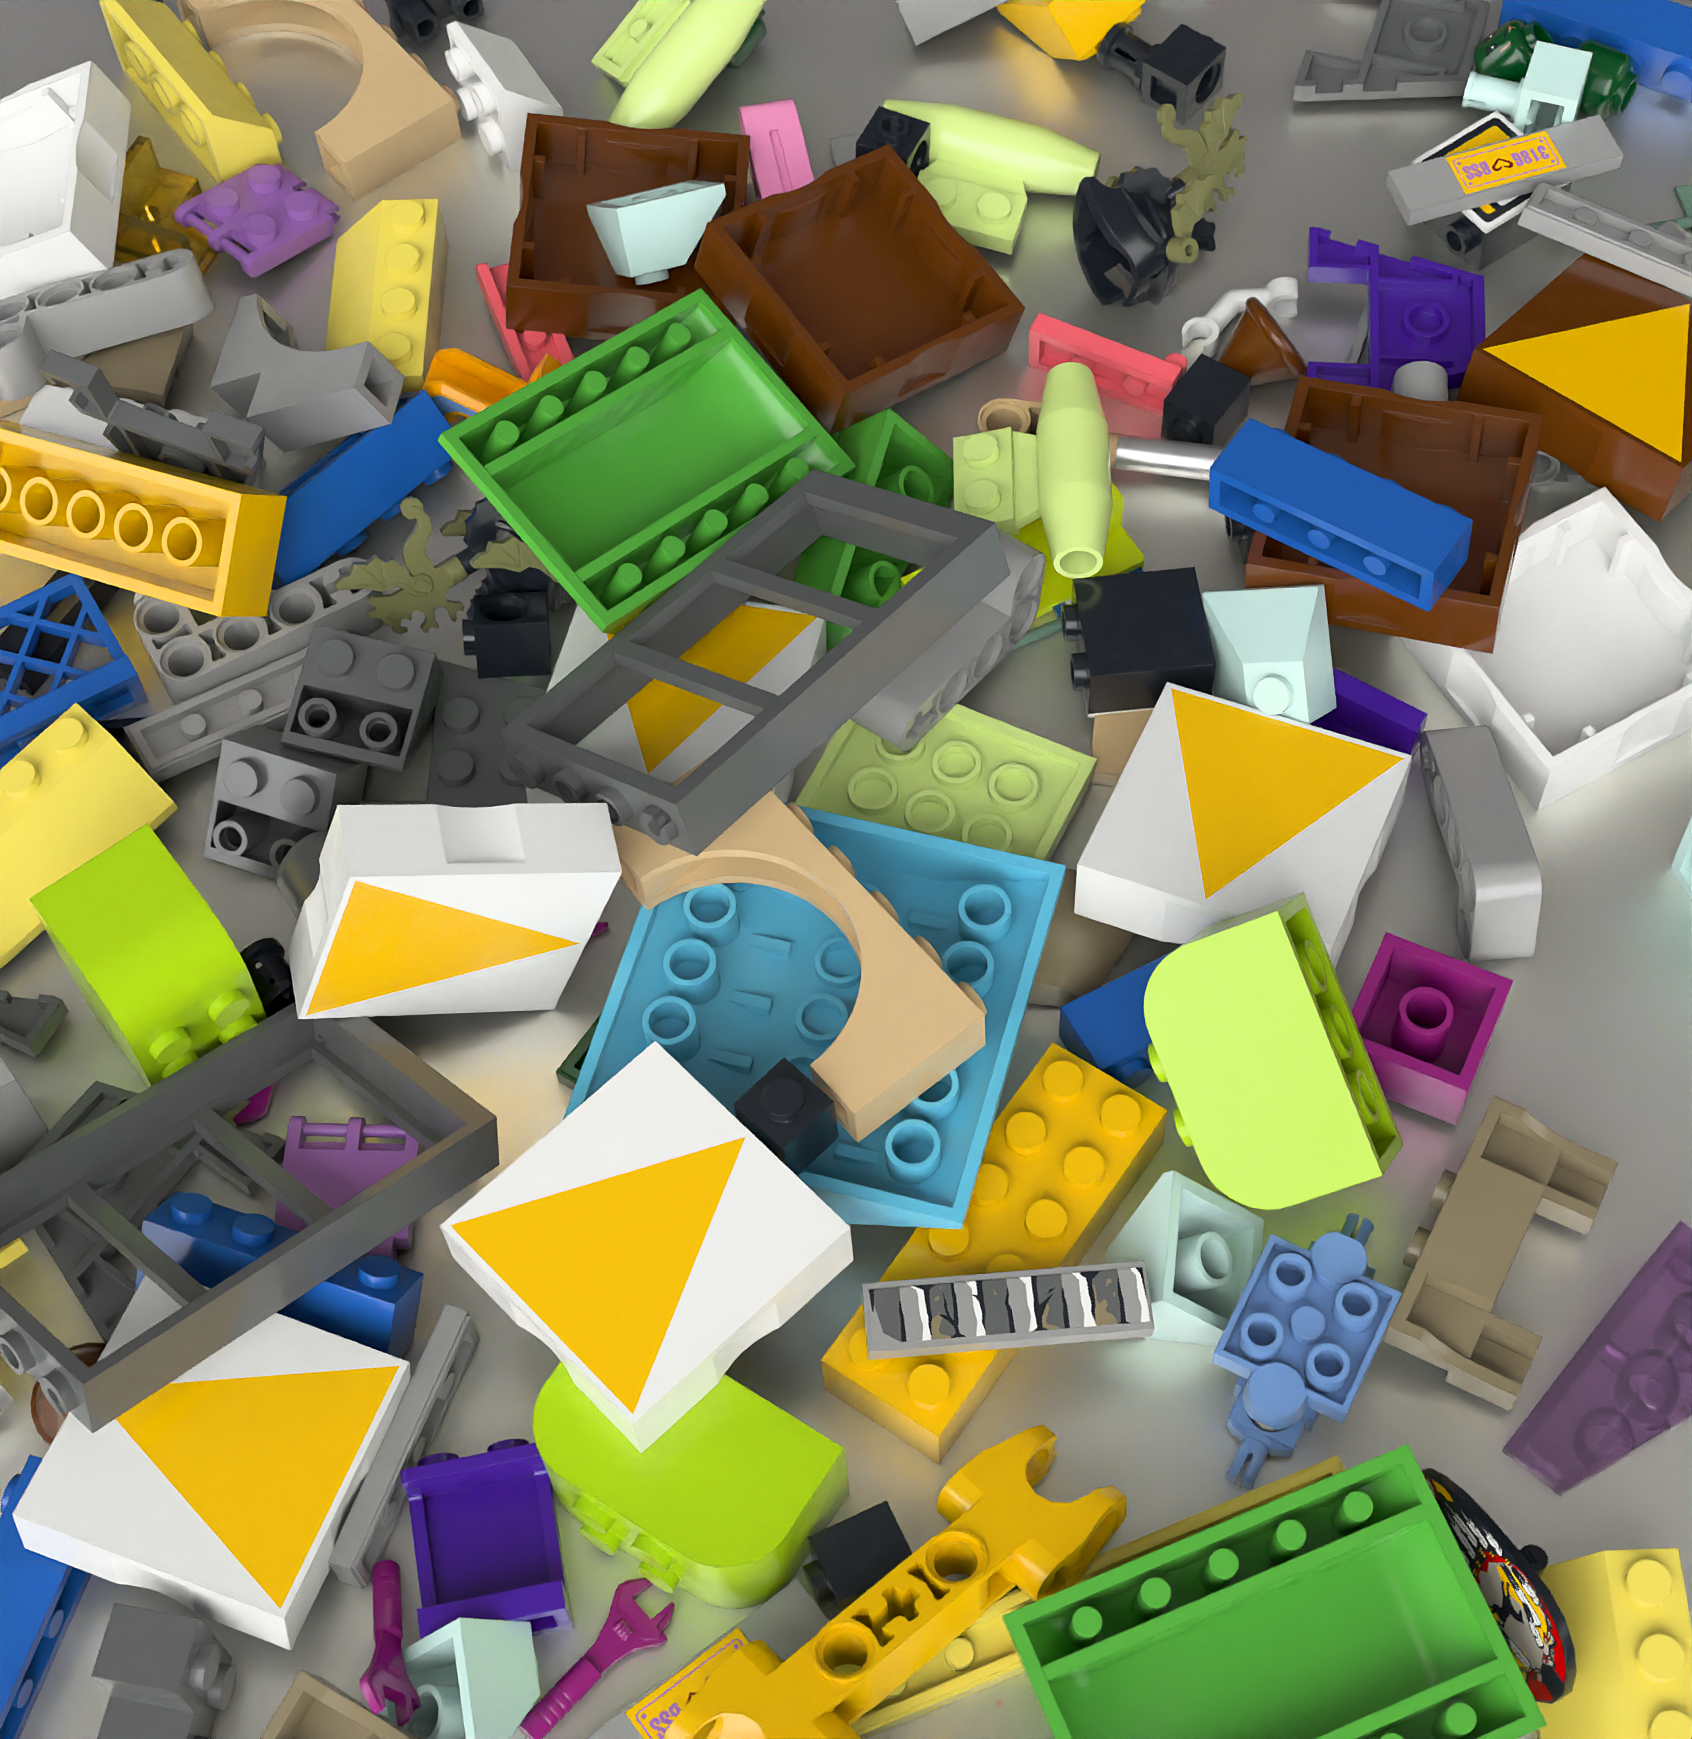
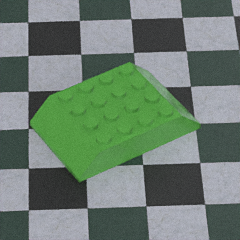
[437,288,856,635]
[1002,1444,1547,1739]

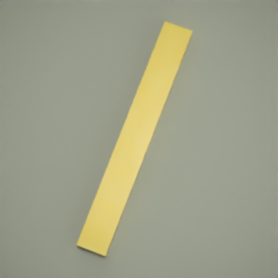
[833,1455,1345,1739]

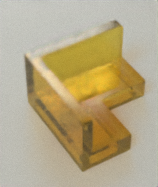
[114,135,219,277]

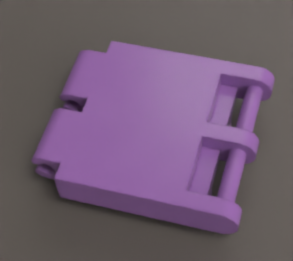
[174,163,340,278]
[274,1116,424,1260]

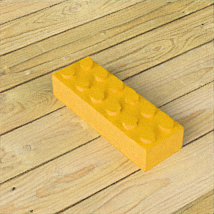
[0,420,287,617]
[821,1042,1168,1464]

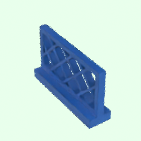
[0,573,148,769]

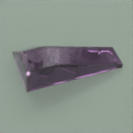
[1502,1221,1692,1497]

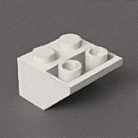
[445,21,563,172]

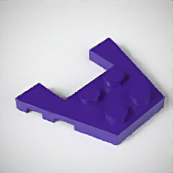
[1306,227,1486,391]

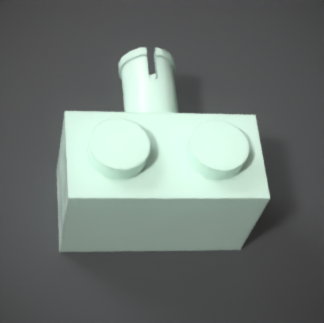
[1462,41,1593,134]

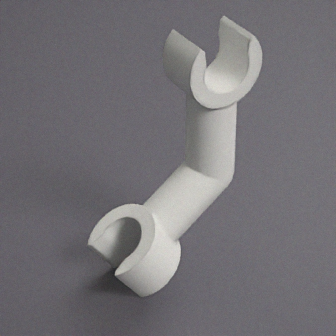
[1182,277,1298,358]

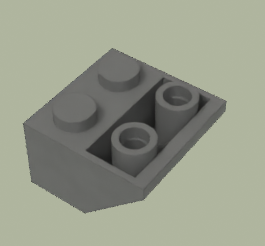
[280,625,444,773]
[203,725,368,880]

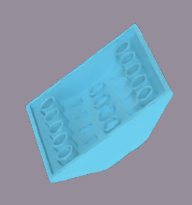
[563,802,1066,1229]

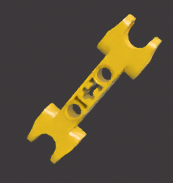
[664,1424,1127,1739]

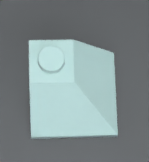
[586,180,726,285]
[1202,584,1337,724]
[1105,1170,1264,1346]
[379,1618,540,1739]

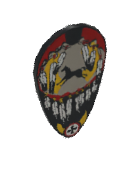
[1421,1468,1577,1704]

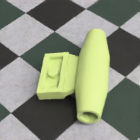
[590,0,766,129]
[883,99,1101,255]
[953,362,1113,578]

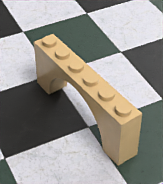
[176,0,462,201]
[612,754,987,1143]

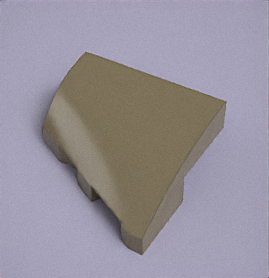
[55,323,193,408]
[1028,868,1135,1007]

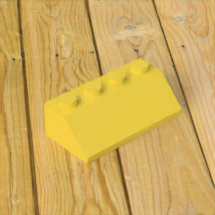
[98,0,283,185]
[325,198,449,395]
[0,703,178,970]
[1536,1548,1692,1739]

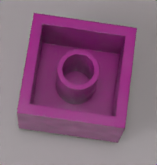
[1351,932,1513,1126]

